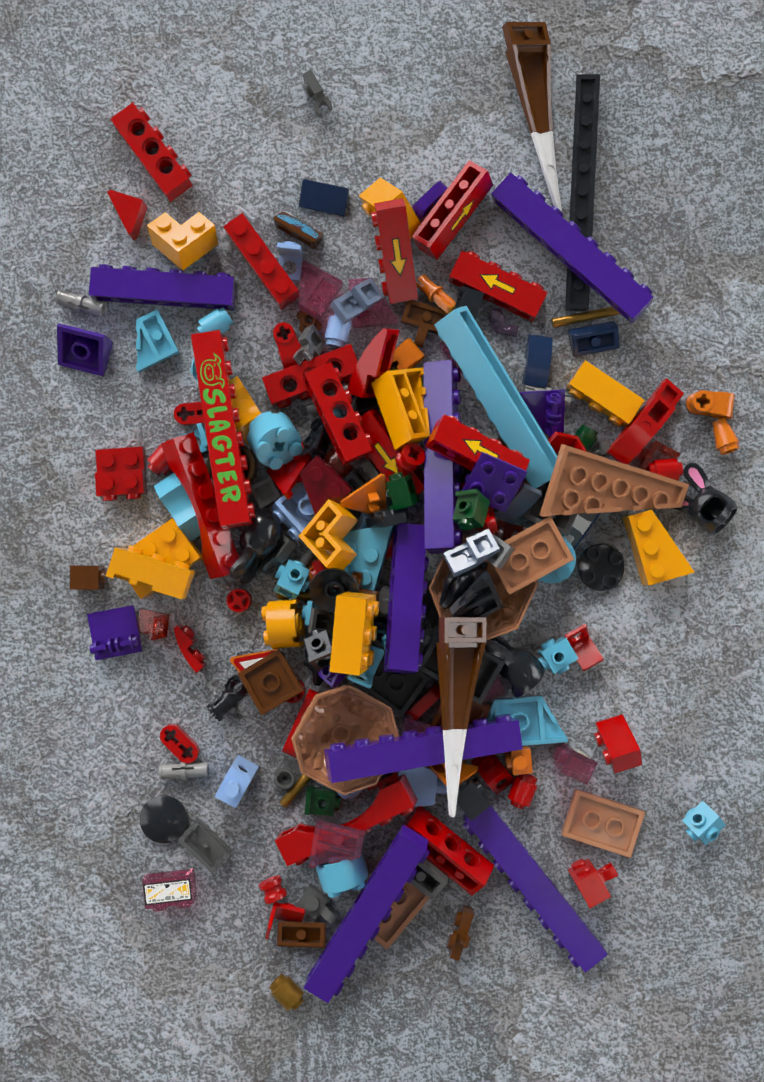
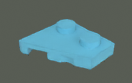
[136,309,180,373]

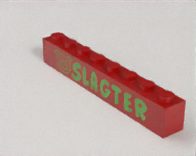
[191,330,255,529]

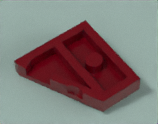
[300,455,352,515]

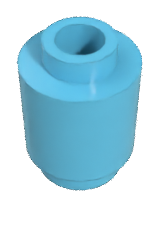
[197,307,233,334]

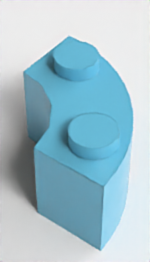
[154,473,201,541]

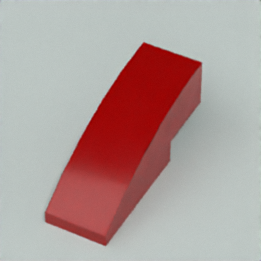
[347,328,400,398]

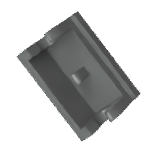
[177,817,233,874]

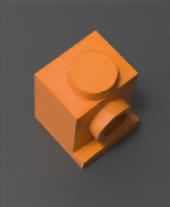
[504,745,533,775]

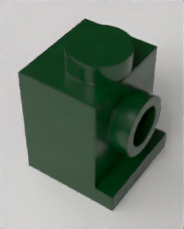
[386,472,420,510]
[452,489,490,530]
[304,786,340,816]

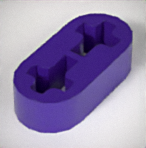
[412,180,448,220]

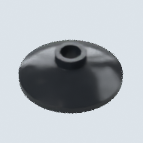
[310,568,359,613]

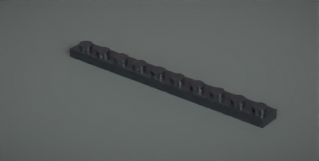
[565,74,600,311]

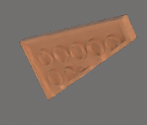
[540,444,689,517]

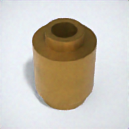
[269,973,304,1011]

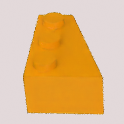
[371,367,430,450]
[622,509,695,586]
[105,545,195,599]

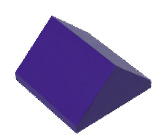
[57,323,113,376]

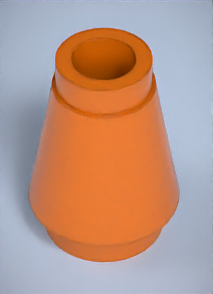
[712,418,740,455]

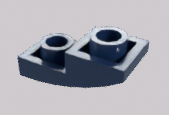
[522,334,553,387]

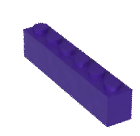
[89,264,237,311]
[384,523,429,674]

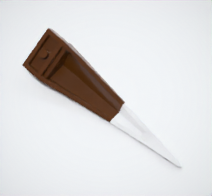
[502,22,562,211]
[436,617,486,818]

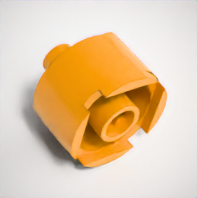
[261,599,305,649]

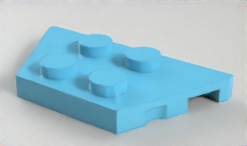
[343,525,395,591]
[487,695,568,746]

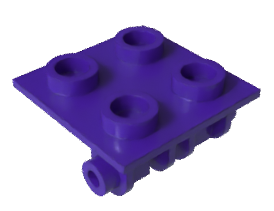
[519,389,565,438]
[462,452,528,512]
[87,605,143,661]

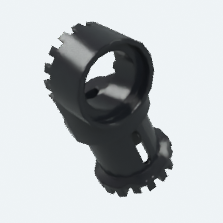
[207,675,248,721]

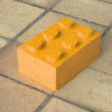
[130,518,202,599]
[329,592,379,676]

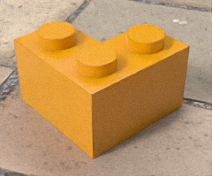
[359,178,421,239]
[147,212,219,271]
[299,499,358,570]

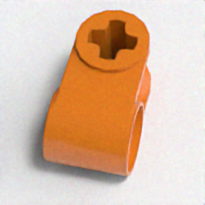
[391,338,425,370]
[685,390,735,419]

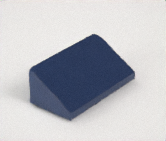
[299,179,349,217]
[568,321,620,357]

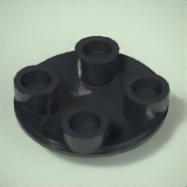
[578,544,624,591]
[140,794,188,843]

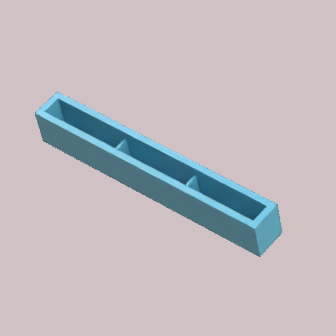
[434,306,558,488]

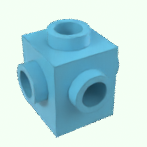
[273,560,311,599]
[537,637,579,675]
[682,801,726,845]

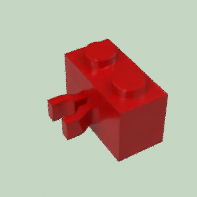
[594,714,642,774]
[567,858,619,908]

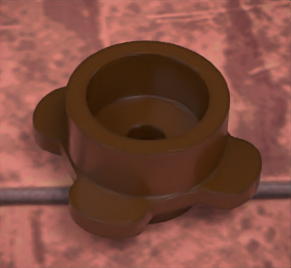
[296,308,322,333]

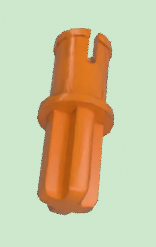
[416,274,456,313]

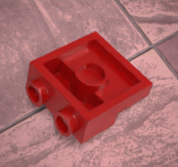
[95,446,148,501]

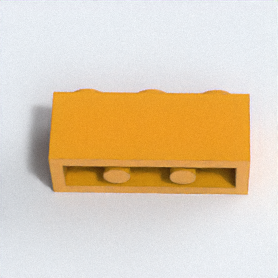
[566,360,645,427]

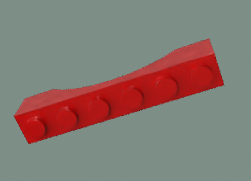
[161,432,239,579]
[274,774,418,866]

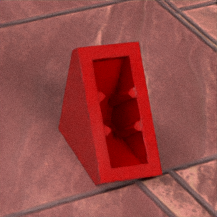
[107,190,148,240]

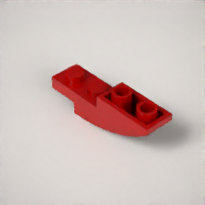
[606,378,684,465]

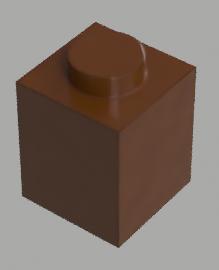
[70,565,108,590]

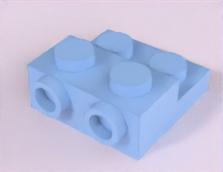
[271,481,315,544]

